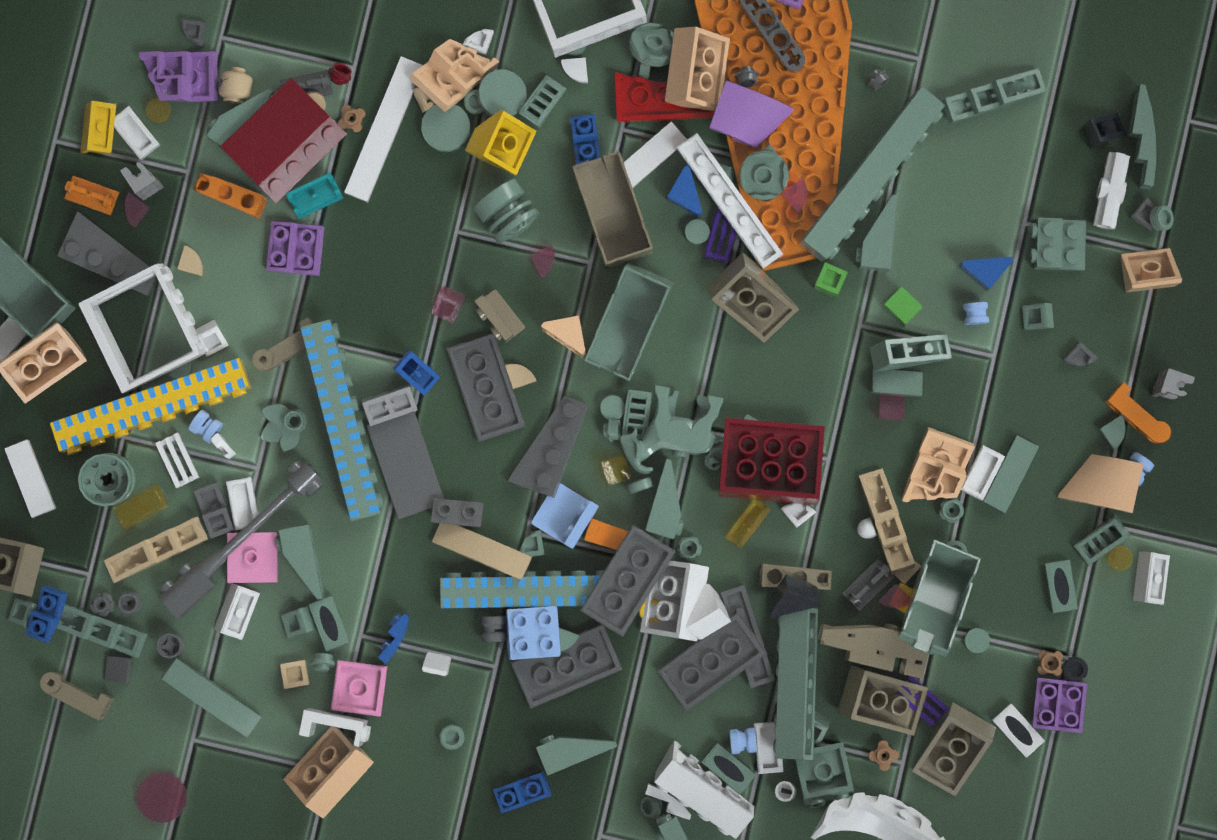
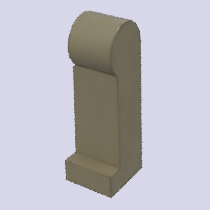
[252,318,313,372]
[759,564,832,590]
[40,672,115,720]

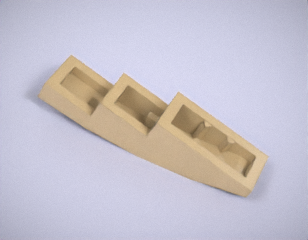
[859,468,915,575]
[104,517,208,583]
[432,523,532,581]

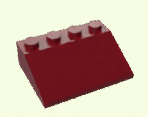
[220,77,347,203]
[718,418,825,505]

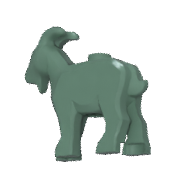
[620,385,723,474]

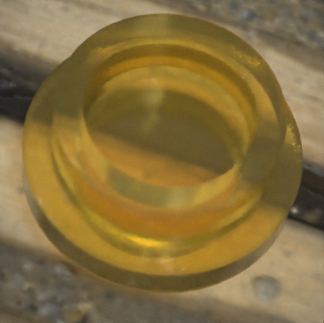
[146,98,171,123]
[1108,546,1133,571]

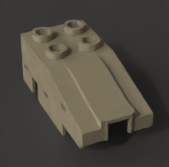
[572,151,653,269]
[817,623,928,679]

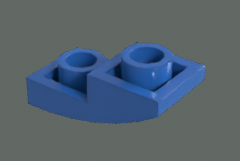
[571,114,600,165]
[26,585,68,643]
[378,613,410,664]
[493,771,552,814]

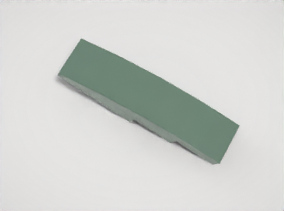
[942,68,1046,124]
[1128,84,1156,190]
[57,604,147,658]
[161,657,261,737]

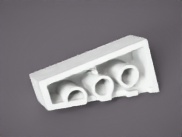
[654,740,754,839]

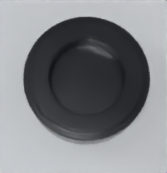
[1062,657,1088,682]

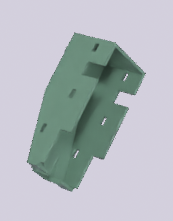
[0,237,76,339]
[584,262,674,381]
[898,540,981,657]

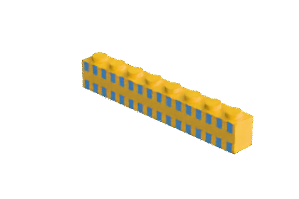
[50,358,252,455]

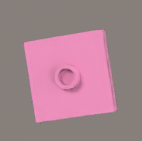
[227,532,278,583]
[331,660,388,716]

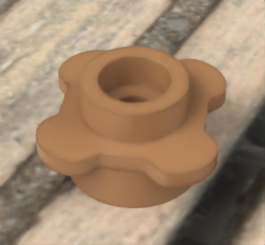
[338,105,366,132]
[1037,650,1063,676]
[869,740,899,771]

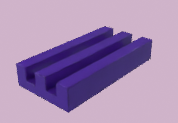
[704,209,736,264]
[895,676,948,727]

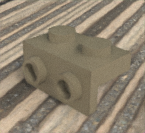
[474,290,525,343]

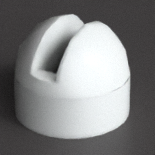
[857,517,877,539]
[775,781,796,802]

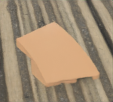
[410,39,499,112]
[902,427,975,502]
[1058,454,1143,513]

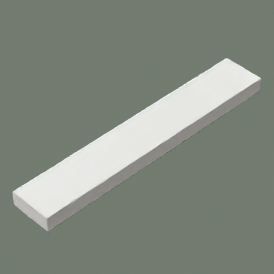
[344,57,423,203]
[676,133,783,269]

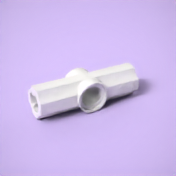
[1093,152,1130,230]

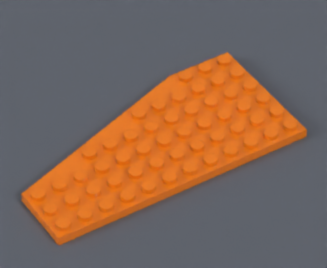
[694,0,852,271]

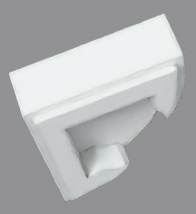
[463,29,494,55]
[561,58,588,83]
[211,433,236,459]
[781,503,816,528]

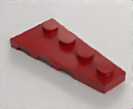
[615,72,715,123]

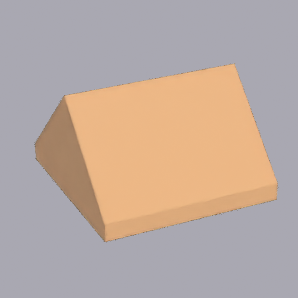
[1121,248,1182,293]
[541,316,586,359]

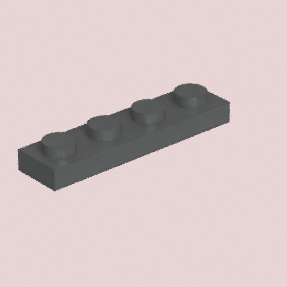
[720,585,775,688]

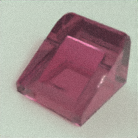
[431,286,466,323]
[878,394,905,421]

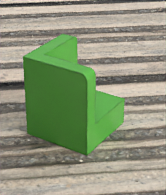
[814,262,848,298]
[882,286,922,327]

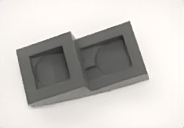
[194,481,234,538]

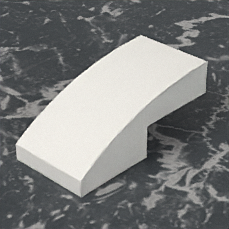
[645,783,691,820]

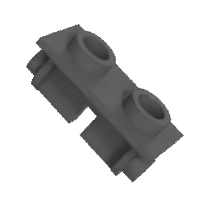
[280,70,333,96]
[431,498,484,527]
[842,559,895,611]

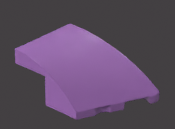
[139,51,218,102]
[709,81,793,148]

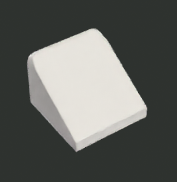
[196,320,229,357]
[422,652,451,676]

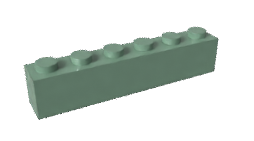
[773,608,818,760]

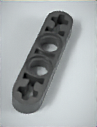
[740,0,805,73]

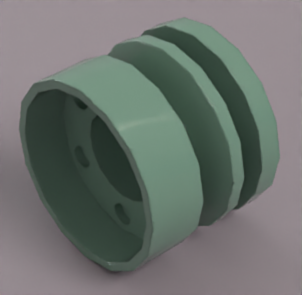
[473,179,540,244]
[78,453,136,506]

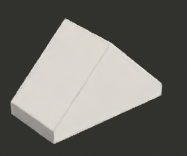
[685,584,731,640]

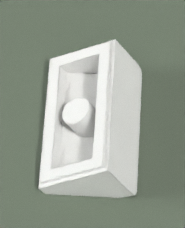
[1133,552,1170,605]
[214,583,260,640]

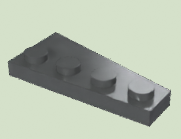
[57,211,157,296]
[507,396,589,498]

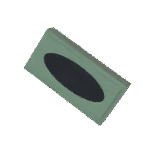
[1044,560,1078,613]
[309,596,350,651]
[702,743,756,794]

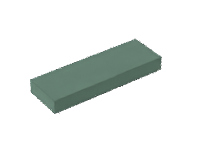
[983,436,1039,513]

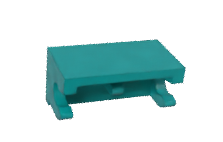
[286,172,344,220]

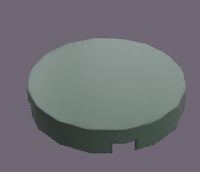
[629,23,674,67]
[477,69,527,116]
[421,105,471,152]
[739,150,789,200]

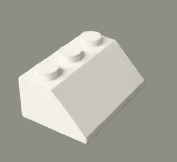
[640,561,709,641]

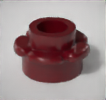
[328,63,352,85]

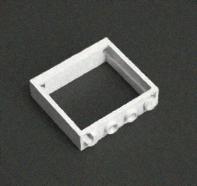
[532,0,647,58]
[78,264,207,393]

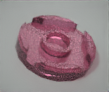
[137,772,188,823]

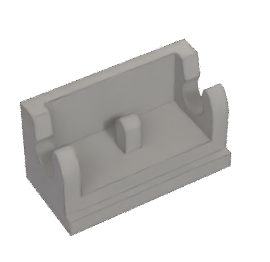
[120,162,164,201]
[1151,368,1195,400]
[362,383,418,426]

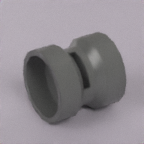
[481,616,507,642]
[157,633,185,658]

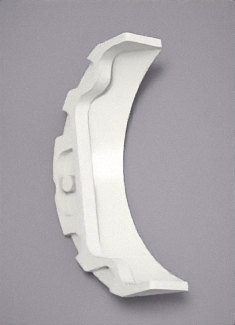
[810,793,945,840]

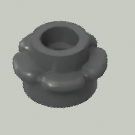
[735,66,759,87]
[867,69,890,91]
[117,591,142,616]
[90,592,115,617]

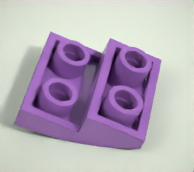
[266,221,324,276]
[1032,678,1087,733]

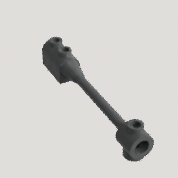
[159,461,324,619]

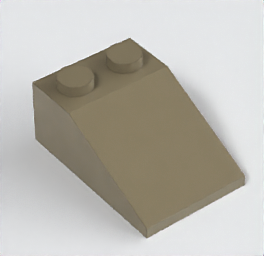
[708,252,799,343]
[0,538,44,597]
[837,665,928,736]
[912,702,996,796]

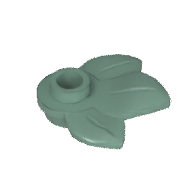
[261,404,307,452]

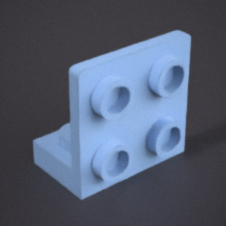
[531,483,599,549]
[505,606,561,660]

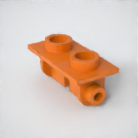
[64,176,119,215]

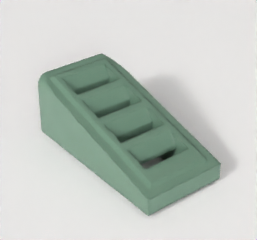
[518,75,567,129]
[622,390,652,441]
[1074,515,1130,566]

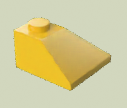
[465,110,536,175]

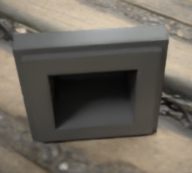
[105,656,133,683]

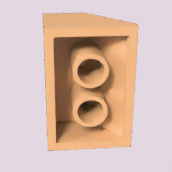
[665,27,730,111]
[0,322,87,403]
[283,726,374,818]

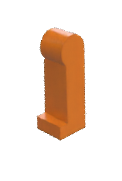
[193,173,268,220]
[1104,382,1171,444]
[584,519,628,550]

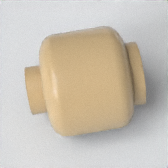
[218,67,253,105]

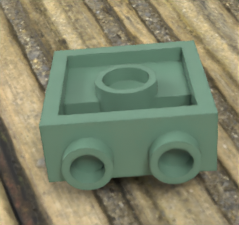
[1030,218,1086,271]
[795,742,854,808]
[655,812,688,840]

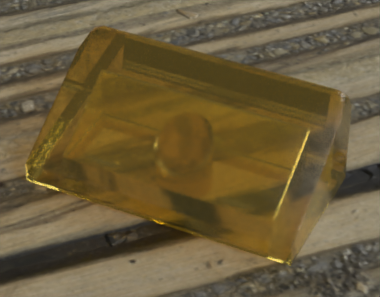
[115,484,170,530]
[726,500,771,548]

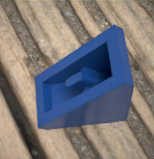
[667,165,702,217]
[960,257,1013,291]
[393,350,440,396]

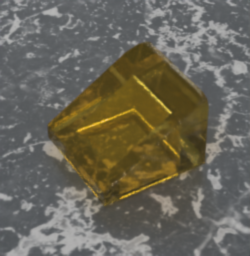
[600,455,632,486]

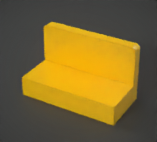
[81,101,116,154]

